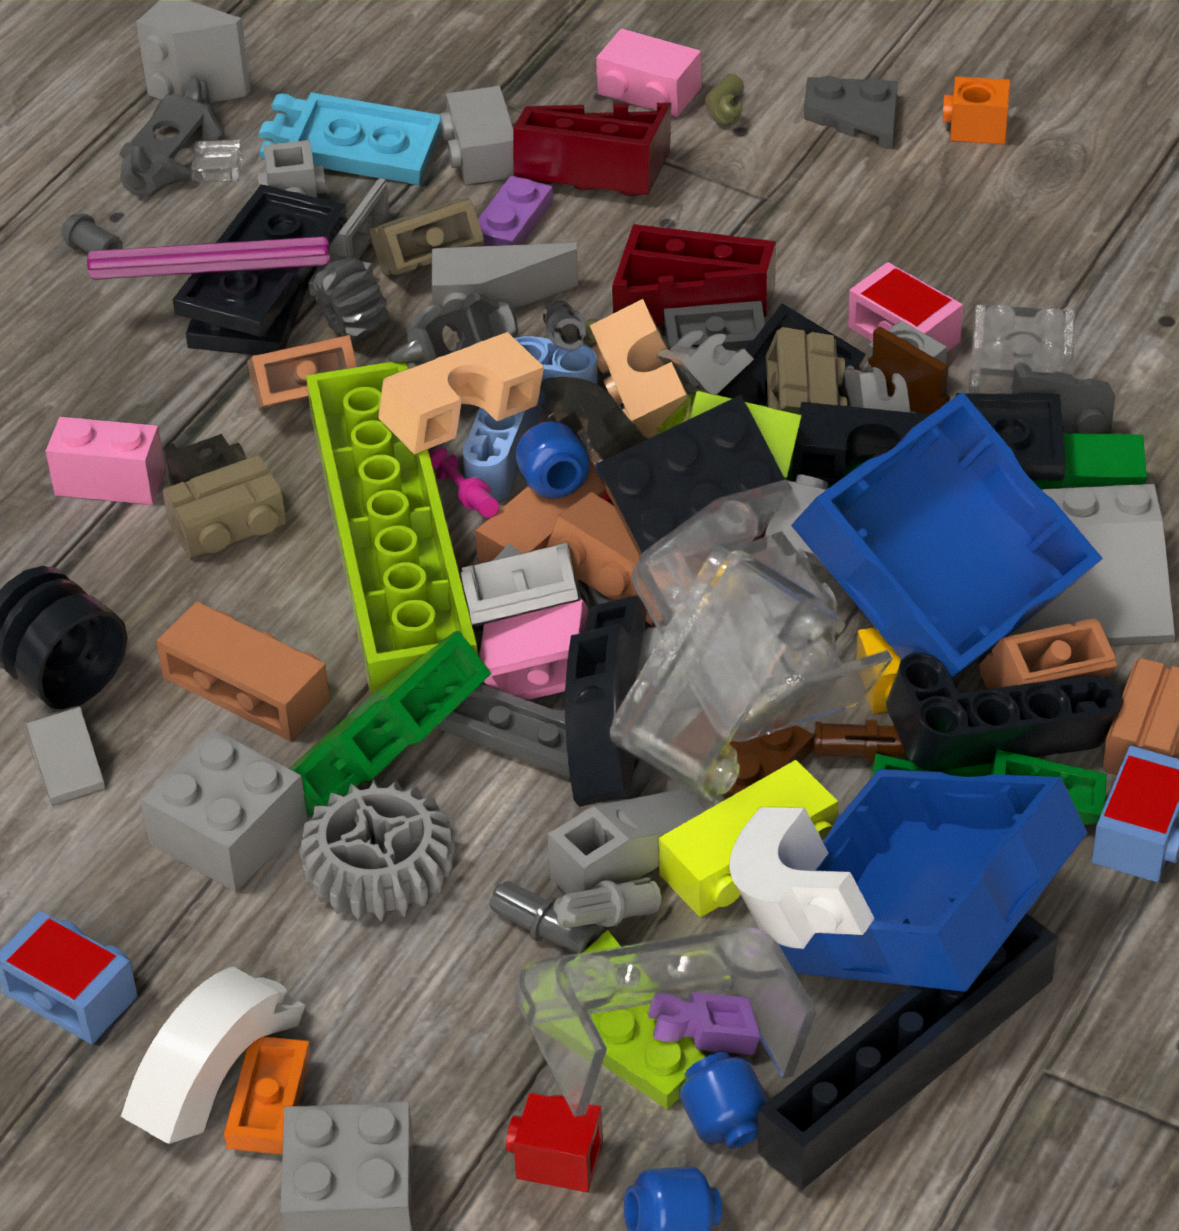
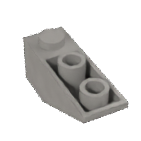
[548,789,707,894]

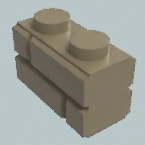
[369,199,485,275]
[766,327,847,415]
[162,455,286,559]

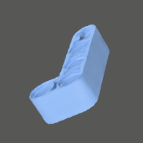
[463,336,598,502]

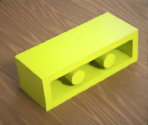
[658,760,838,918]

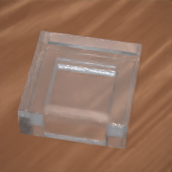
[191,140,242,183]

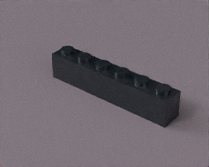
[758,913,1058,1190]

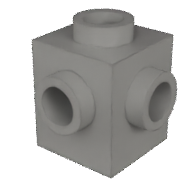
[257,140,326,198]

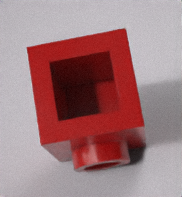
[506,1093,603,1193]

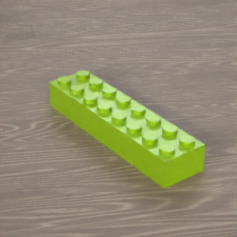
[306,362,478,696]

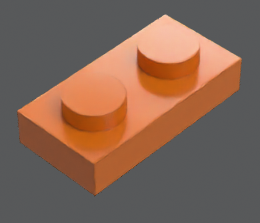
[224,1036,312,1155]

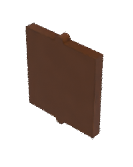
[868,326,950,414]

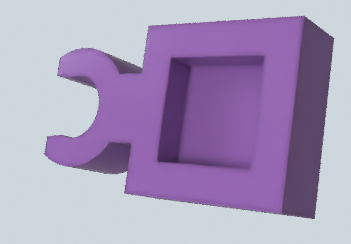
[648,992,760,1055]

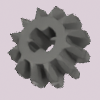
[313,257,388,344]

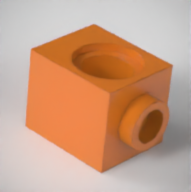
[942,76,1010,144]

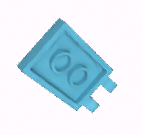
[259,92,442,185]

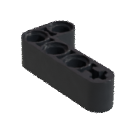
[886,653,1122,771]

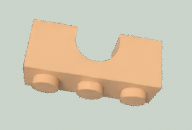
[590,299,693,439]
[378,332,544,454]

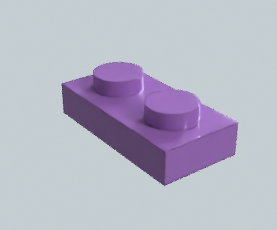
[478,176,553,246]

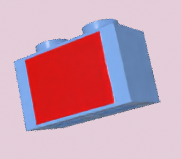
[1092,745,1179,883]
[0,910,138,1045]

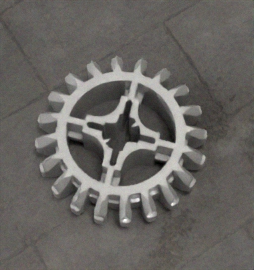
[299,779,455,922]

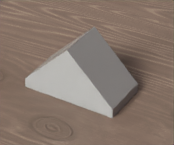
[21,706,105,806]

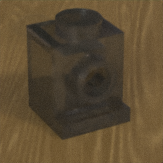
[164,434,247,486]

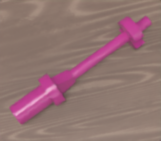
[429,447,499,518]

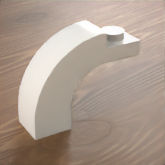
[730,807,875,949]
[121,967,305,1144]

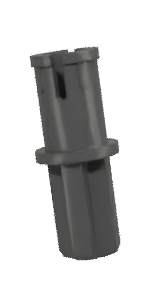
[489,881,602,957]

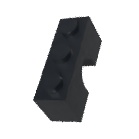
[792,402,931,486]

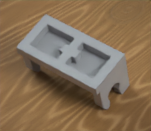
[656,330,754,395]
[840,365,915,413]
[461,543,581,626]

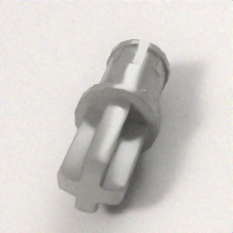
[553,877,661,929]

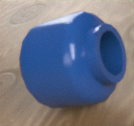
[516,422,590,499]
[679,1052,769,1149]
[624,1166,722,1231]

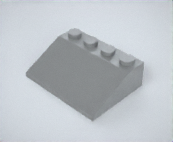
[990,484,1175,651]

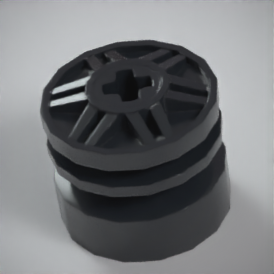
[0,566,128,710]

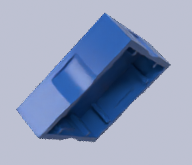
[791,392,1103,680]
[760,769,1087,991]

